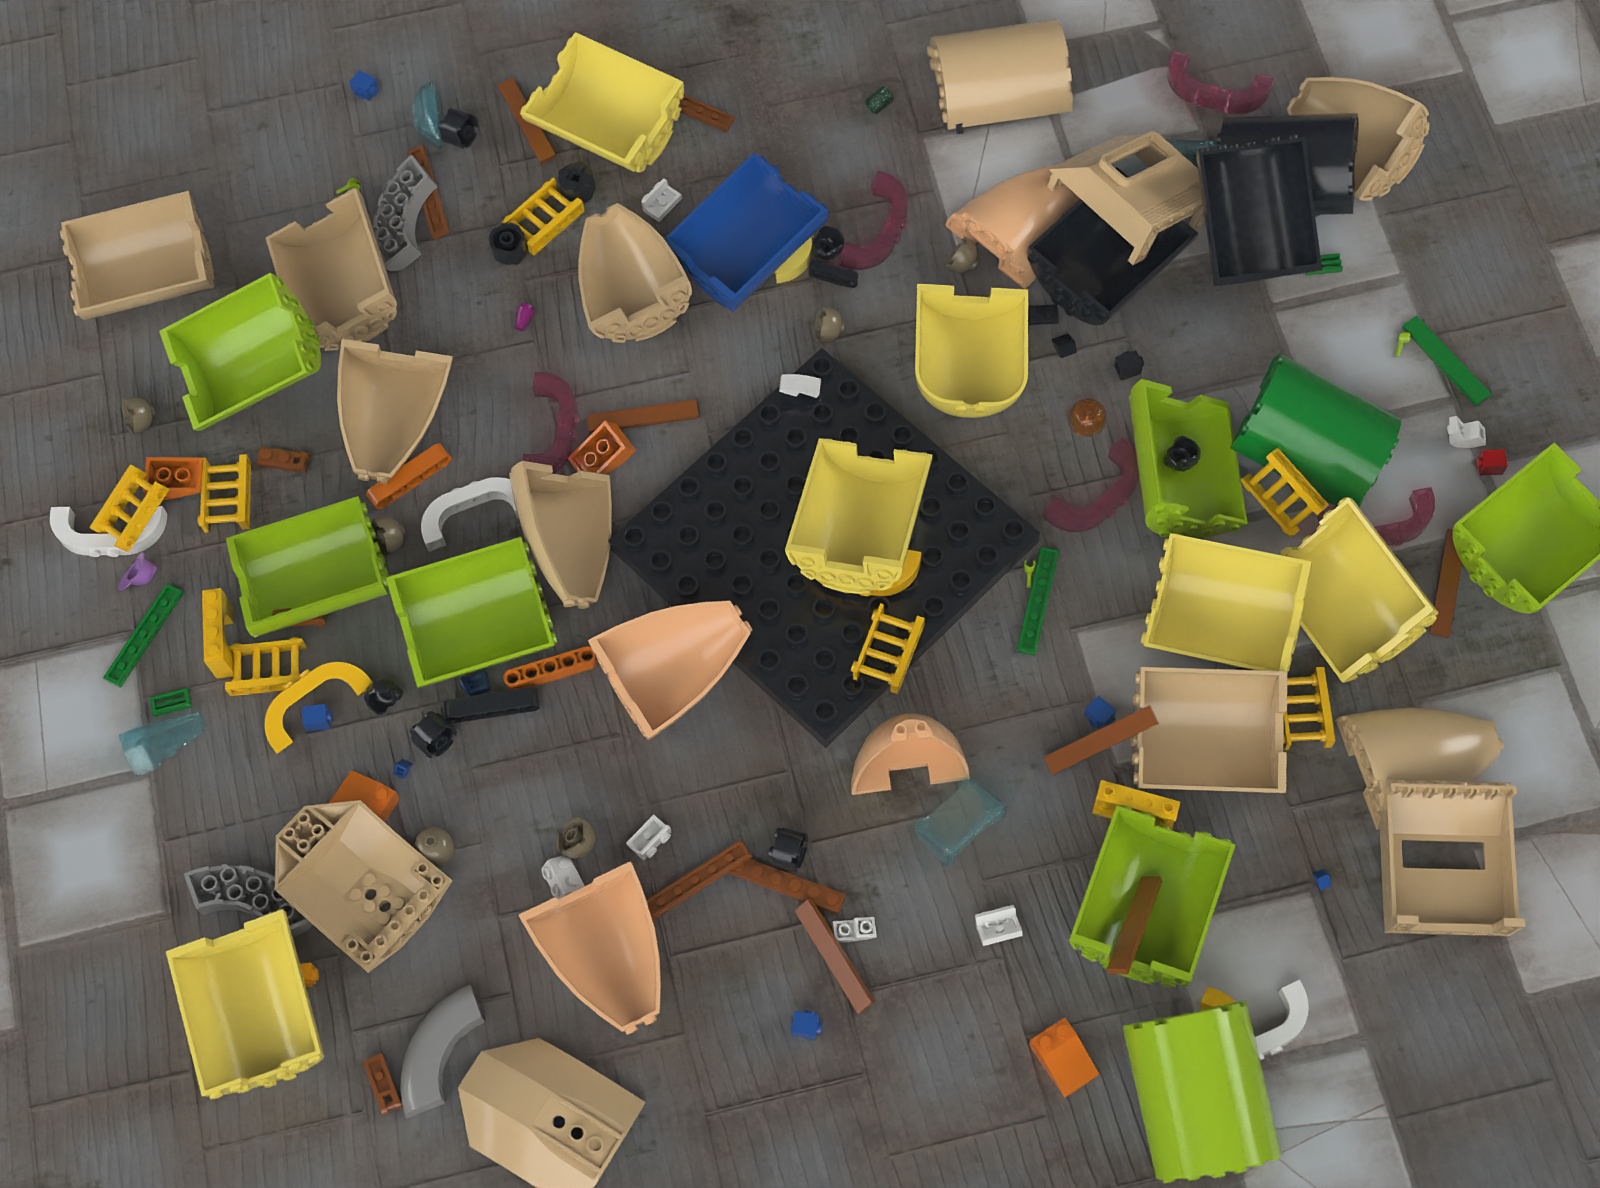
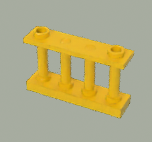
[502,178,585,256]
[1240,448,1329,538]
[197,454,251,533]
[89,464,170,553]
[851,603,925,694]
[225,637,307,696]
[1283,667,1335,750]
[1092,780,1180,830]

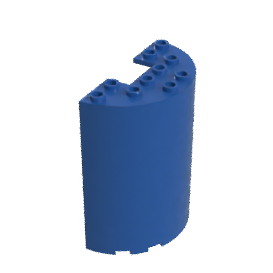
[664,153,829,311]

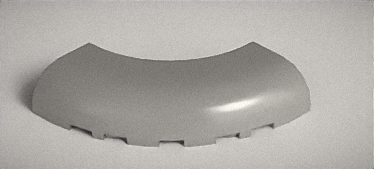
[373,154,438,271]
[184,864,313,937]
[401,984,485,1119]

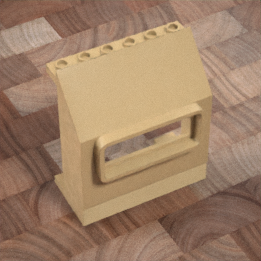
[1047,131,1205,265]
[1380,780,1526,936]

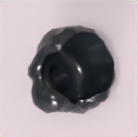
[812,226,845,260]
[1163,436,1201,472]
[364,679,403,715]

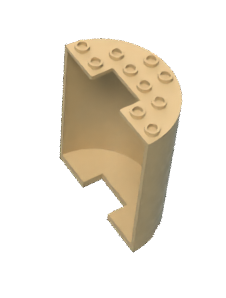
[927,19,1073,129]
[266,187,397,351]
[60,191,215,320]
[1130,667,1287,793]

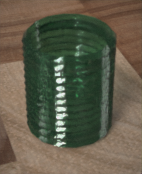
[866,86,894,114]

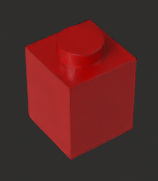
[1476,449,1508,475]

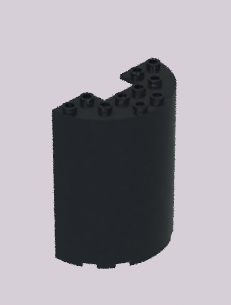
[1217,113,1359,215]
[1196,134,1322,287]
[1027,167,1199,325]

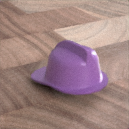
[118,552,157,591]

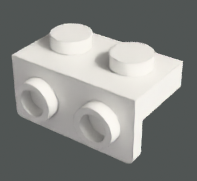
[641,178,682,222]
[626,815,671,861]
[542,855,585,899]
[975,905,1023,946]

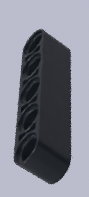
[443,687,540,724]

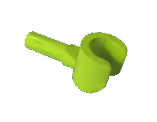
[336,178,361,194]
[1395,332,1410,357]
[1024,560,1036,588]

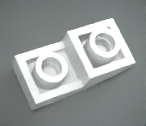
[779,374,821,398]
[831,917,877,943]

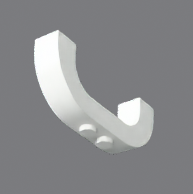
[421,477,519,552]
[50,506,168,557]
[1255,980,1309,1061]

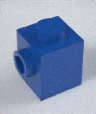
[349,70,379,101]
[1084,695,1116,729]
[302,704,333,731]
[791,1010,823,1040]

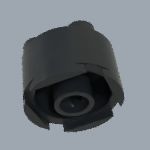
[438,108,478,149]
[558,161,596,204]
[489,223,528,265]
[410,711,457,758]
[768,827,808,873]

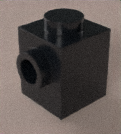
[1114,350,1144,381]

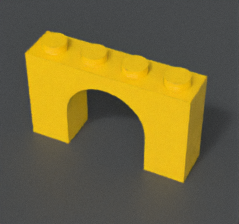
[202,588,234,679]

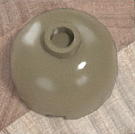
[945,237,979,274]
[814,305,845,342]
[122,397,155,434]
[371,516,405,556]
[556,817,596,858]
[414,827,455,867]

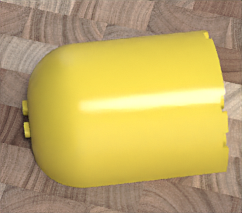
[915,284,1028,418]

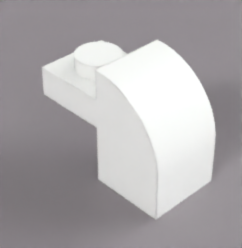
[1447,416,1486,448]

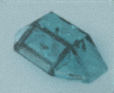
[412,81,443,149]

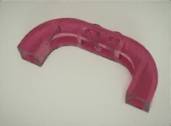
[1167,51,1274,114]
[839,171,908,270]
[522,372,579,474]
[1043,437,1139,532]
[1317,487,1435,547]

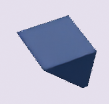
[393,759,413,779]
[1312,869,1331,891]

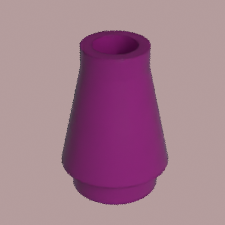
[514,303,534,331]

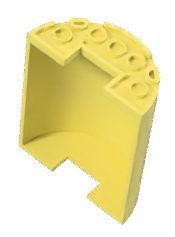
[520,32,684,172]
[785,438,932,594]
[1279,497,1438,683]
[1141,533,1312,675]
[166,909,324,1100]

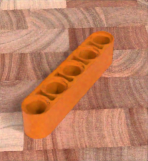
[366,443,452,510]
[503,646,598,690]

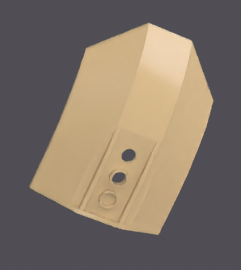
[275,800,452,973]
[458,1038,646,1188]

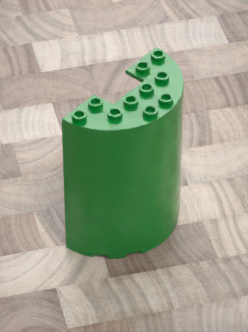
[1230,353,1401,507]

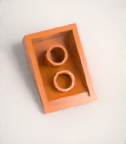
[568,420,637,475]
[143,457,204,501]
[329,770,400,822]
[1029,1018,1100,1098]

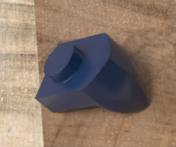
[459,670,490,696]

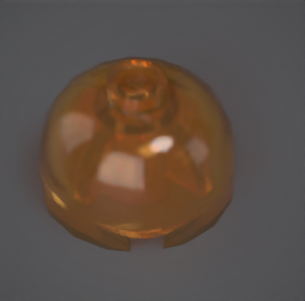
[1069,398,1106,437]

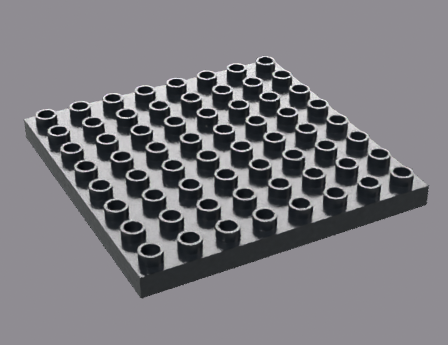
[608,348,1040,748]

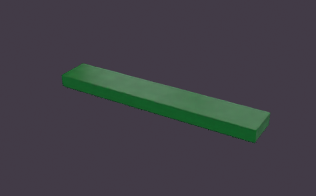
[1402,316,1491,407]
[1016,546,1060,656]
[103,583,184,688]

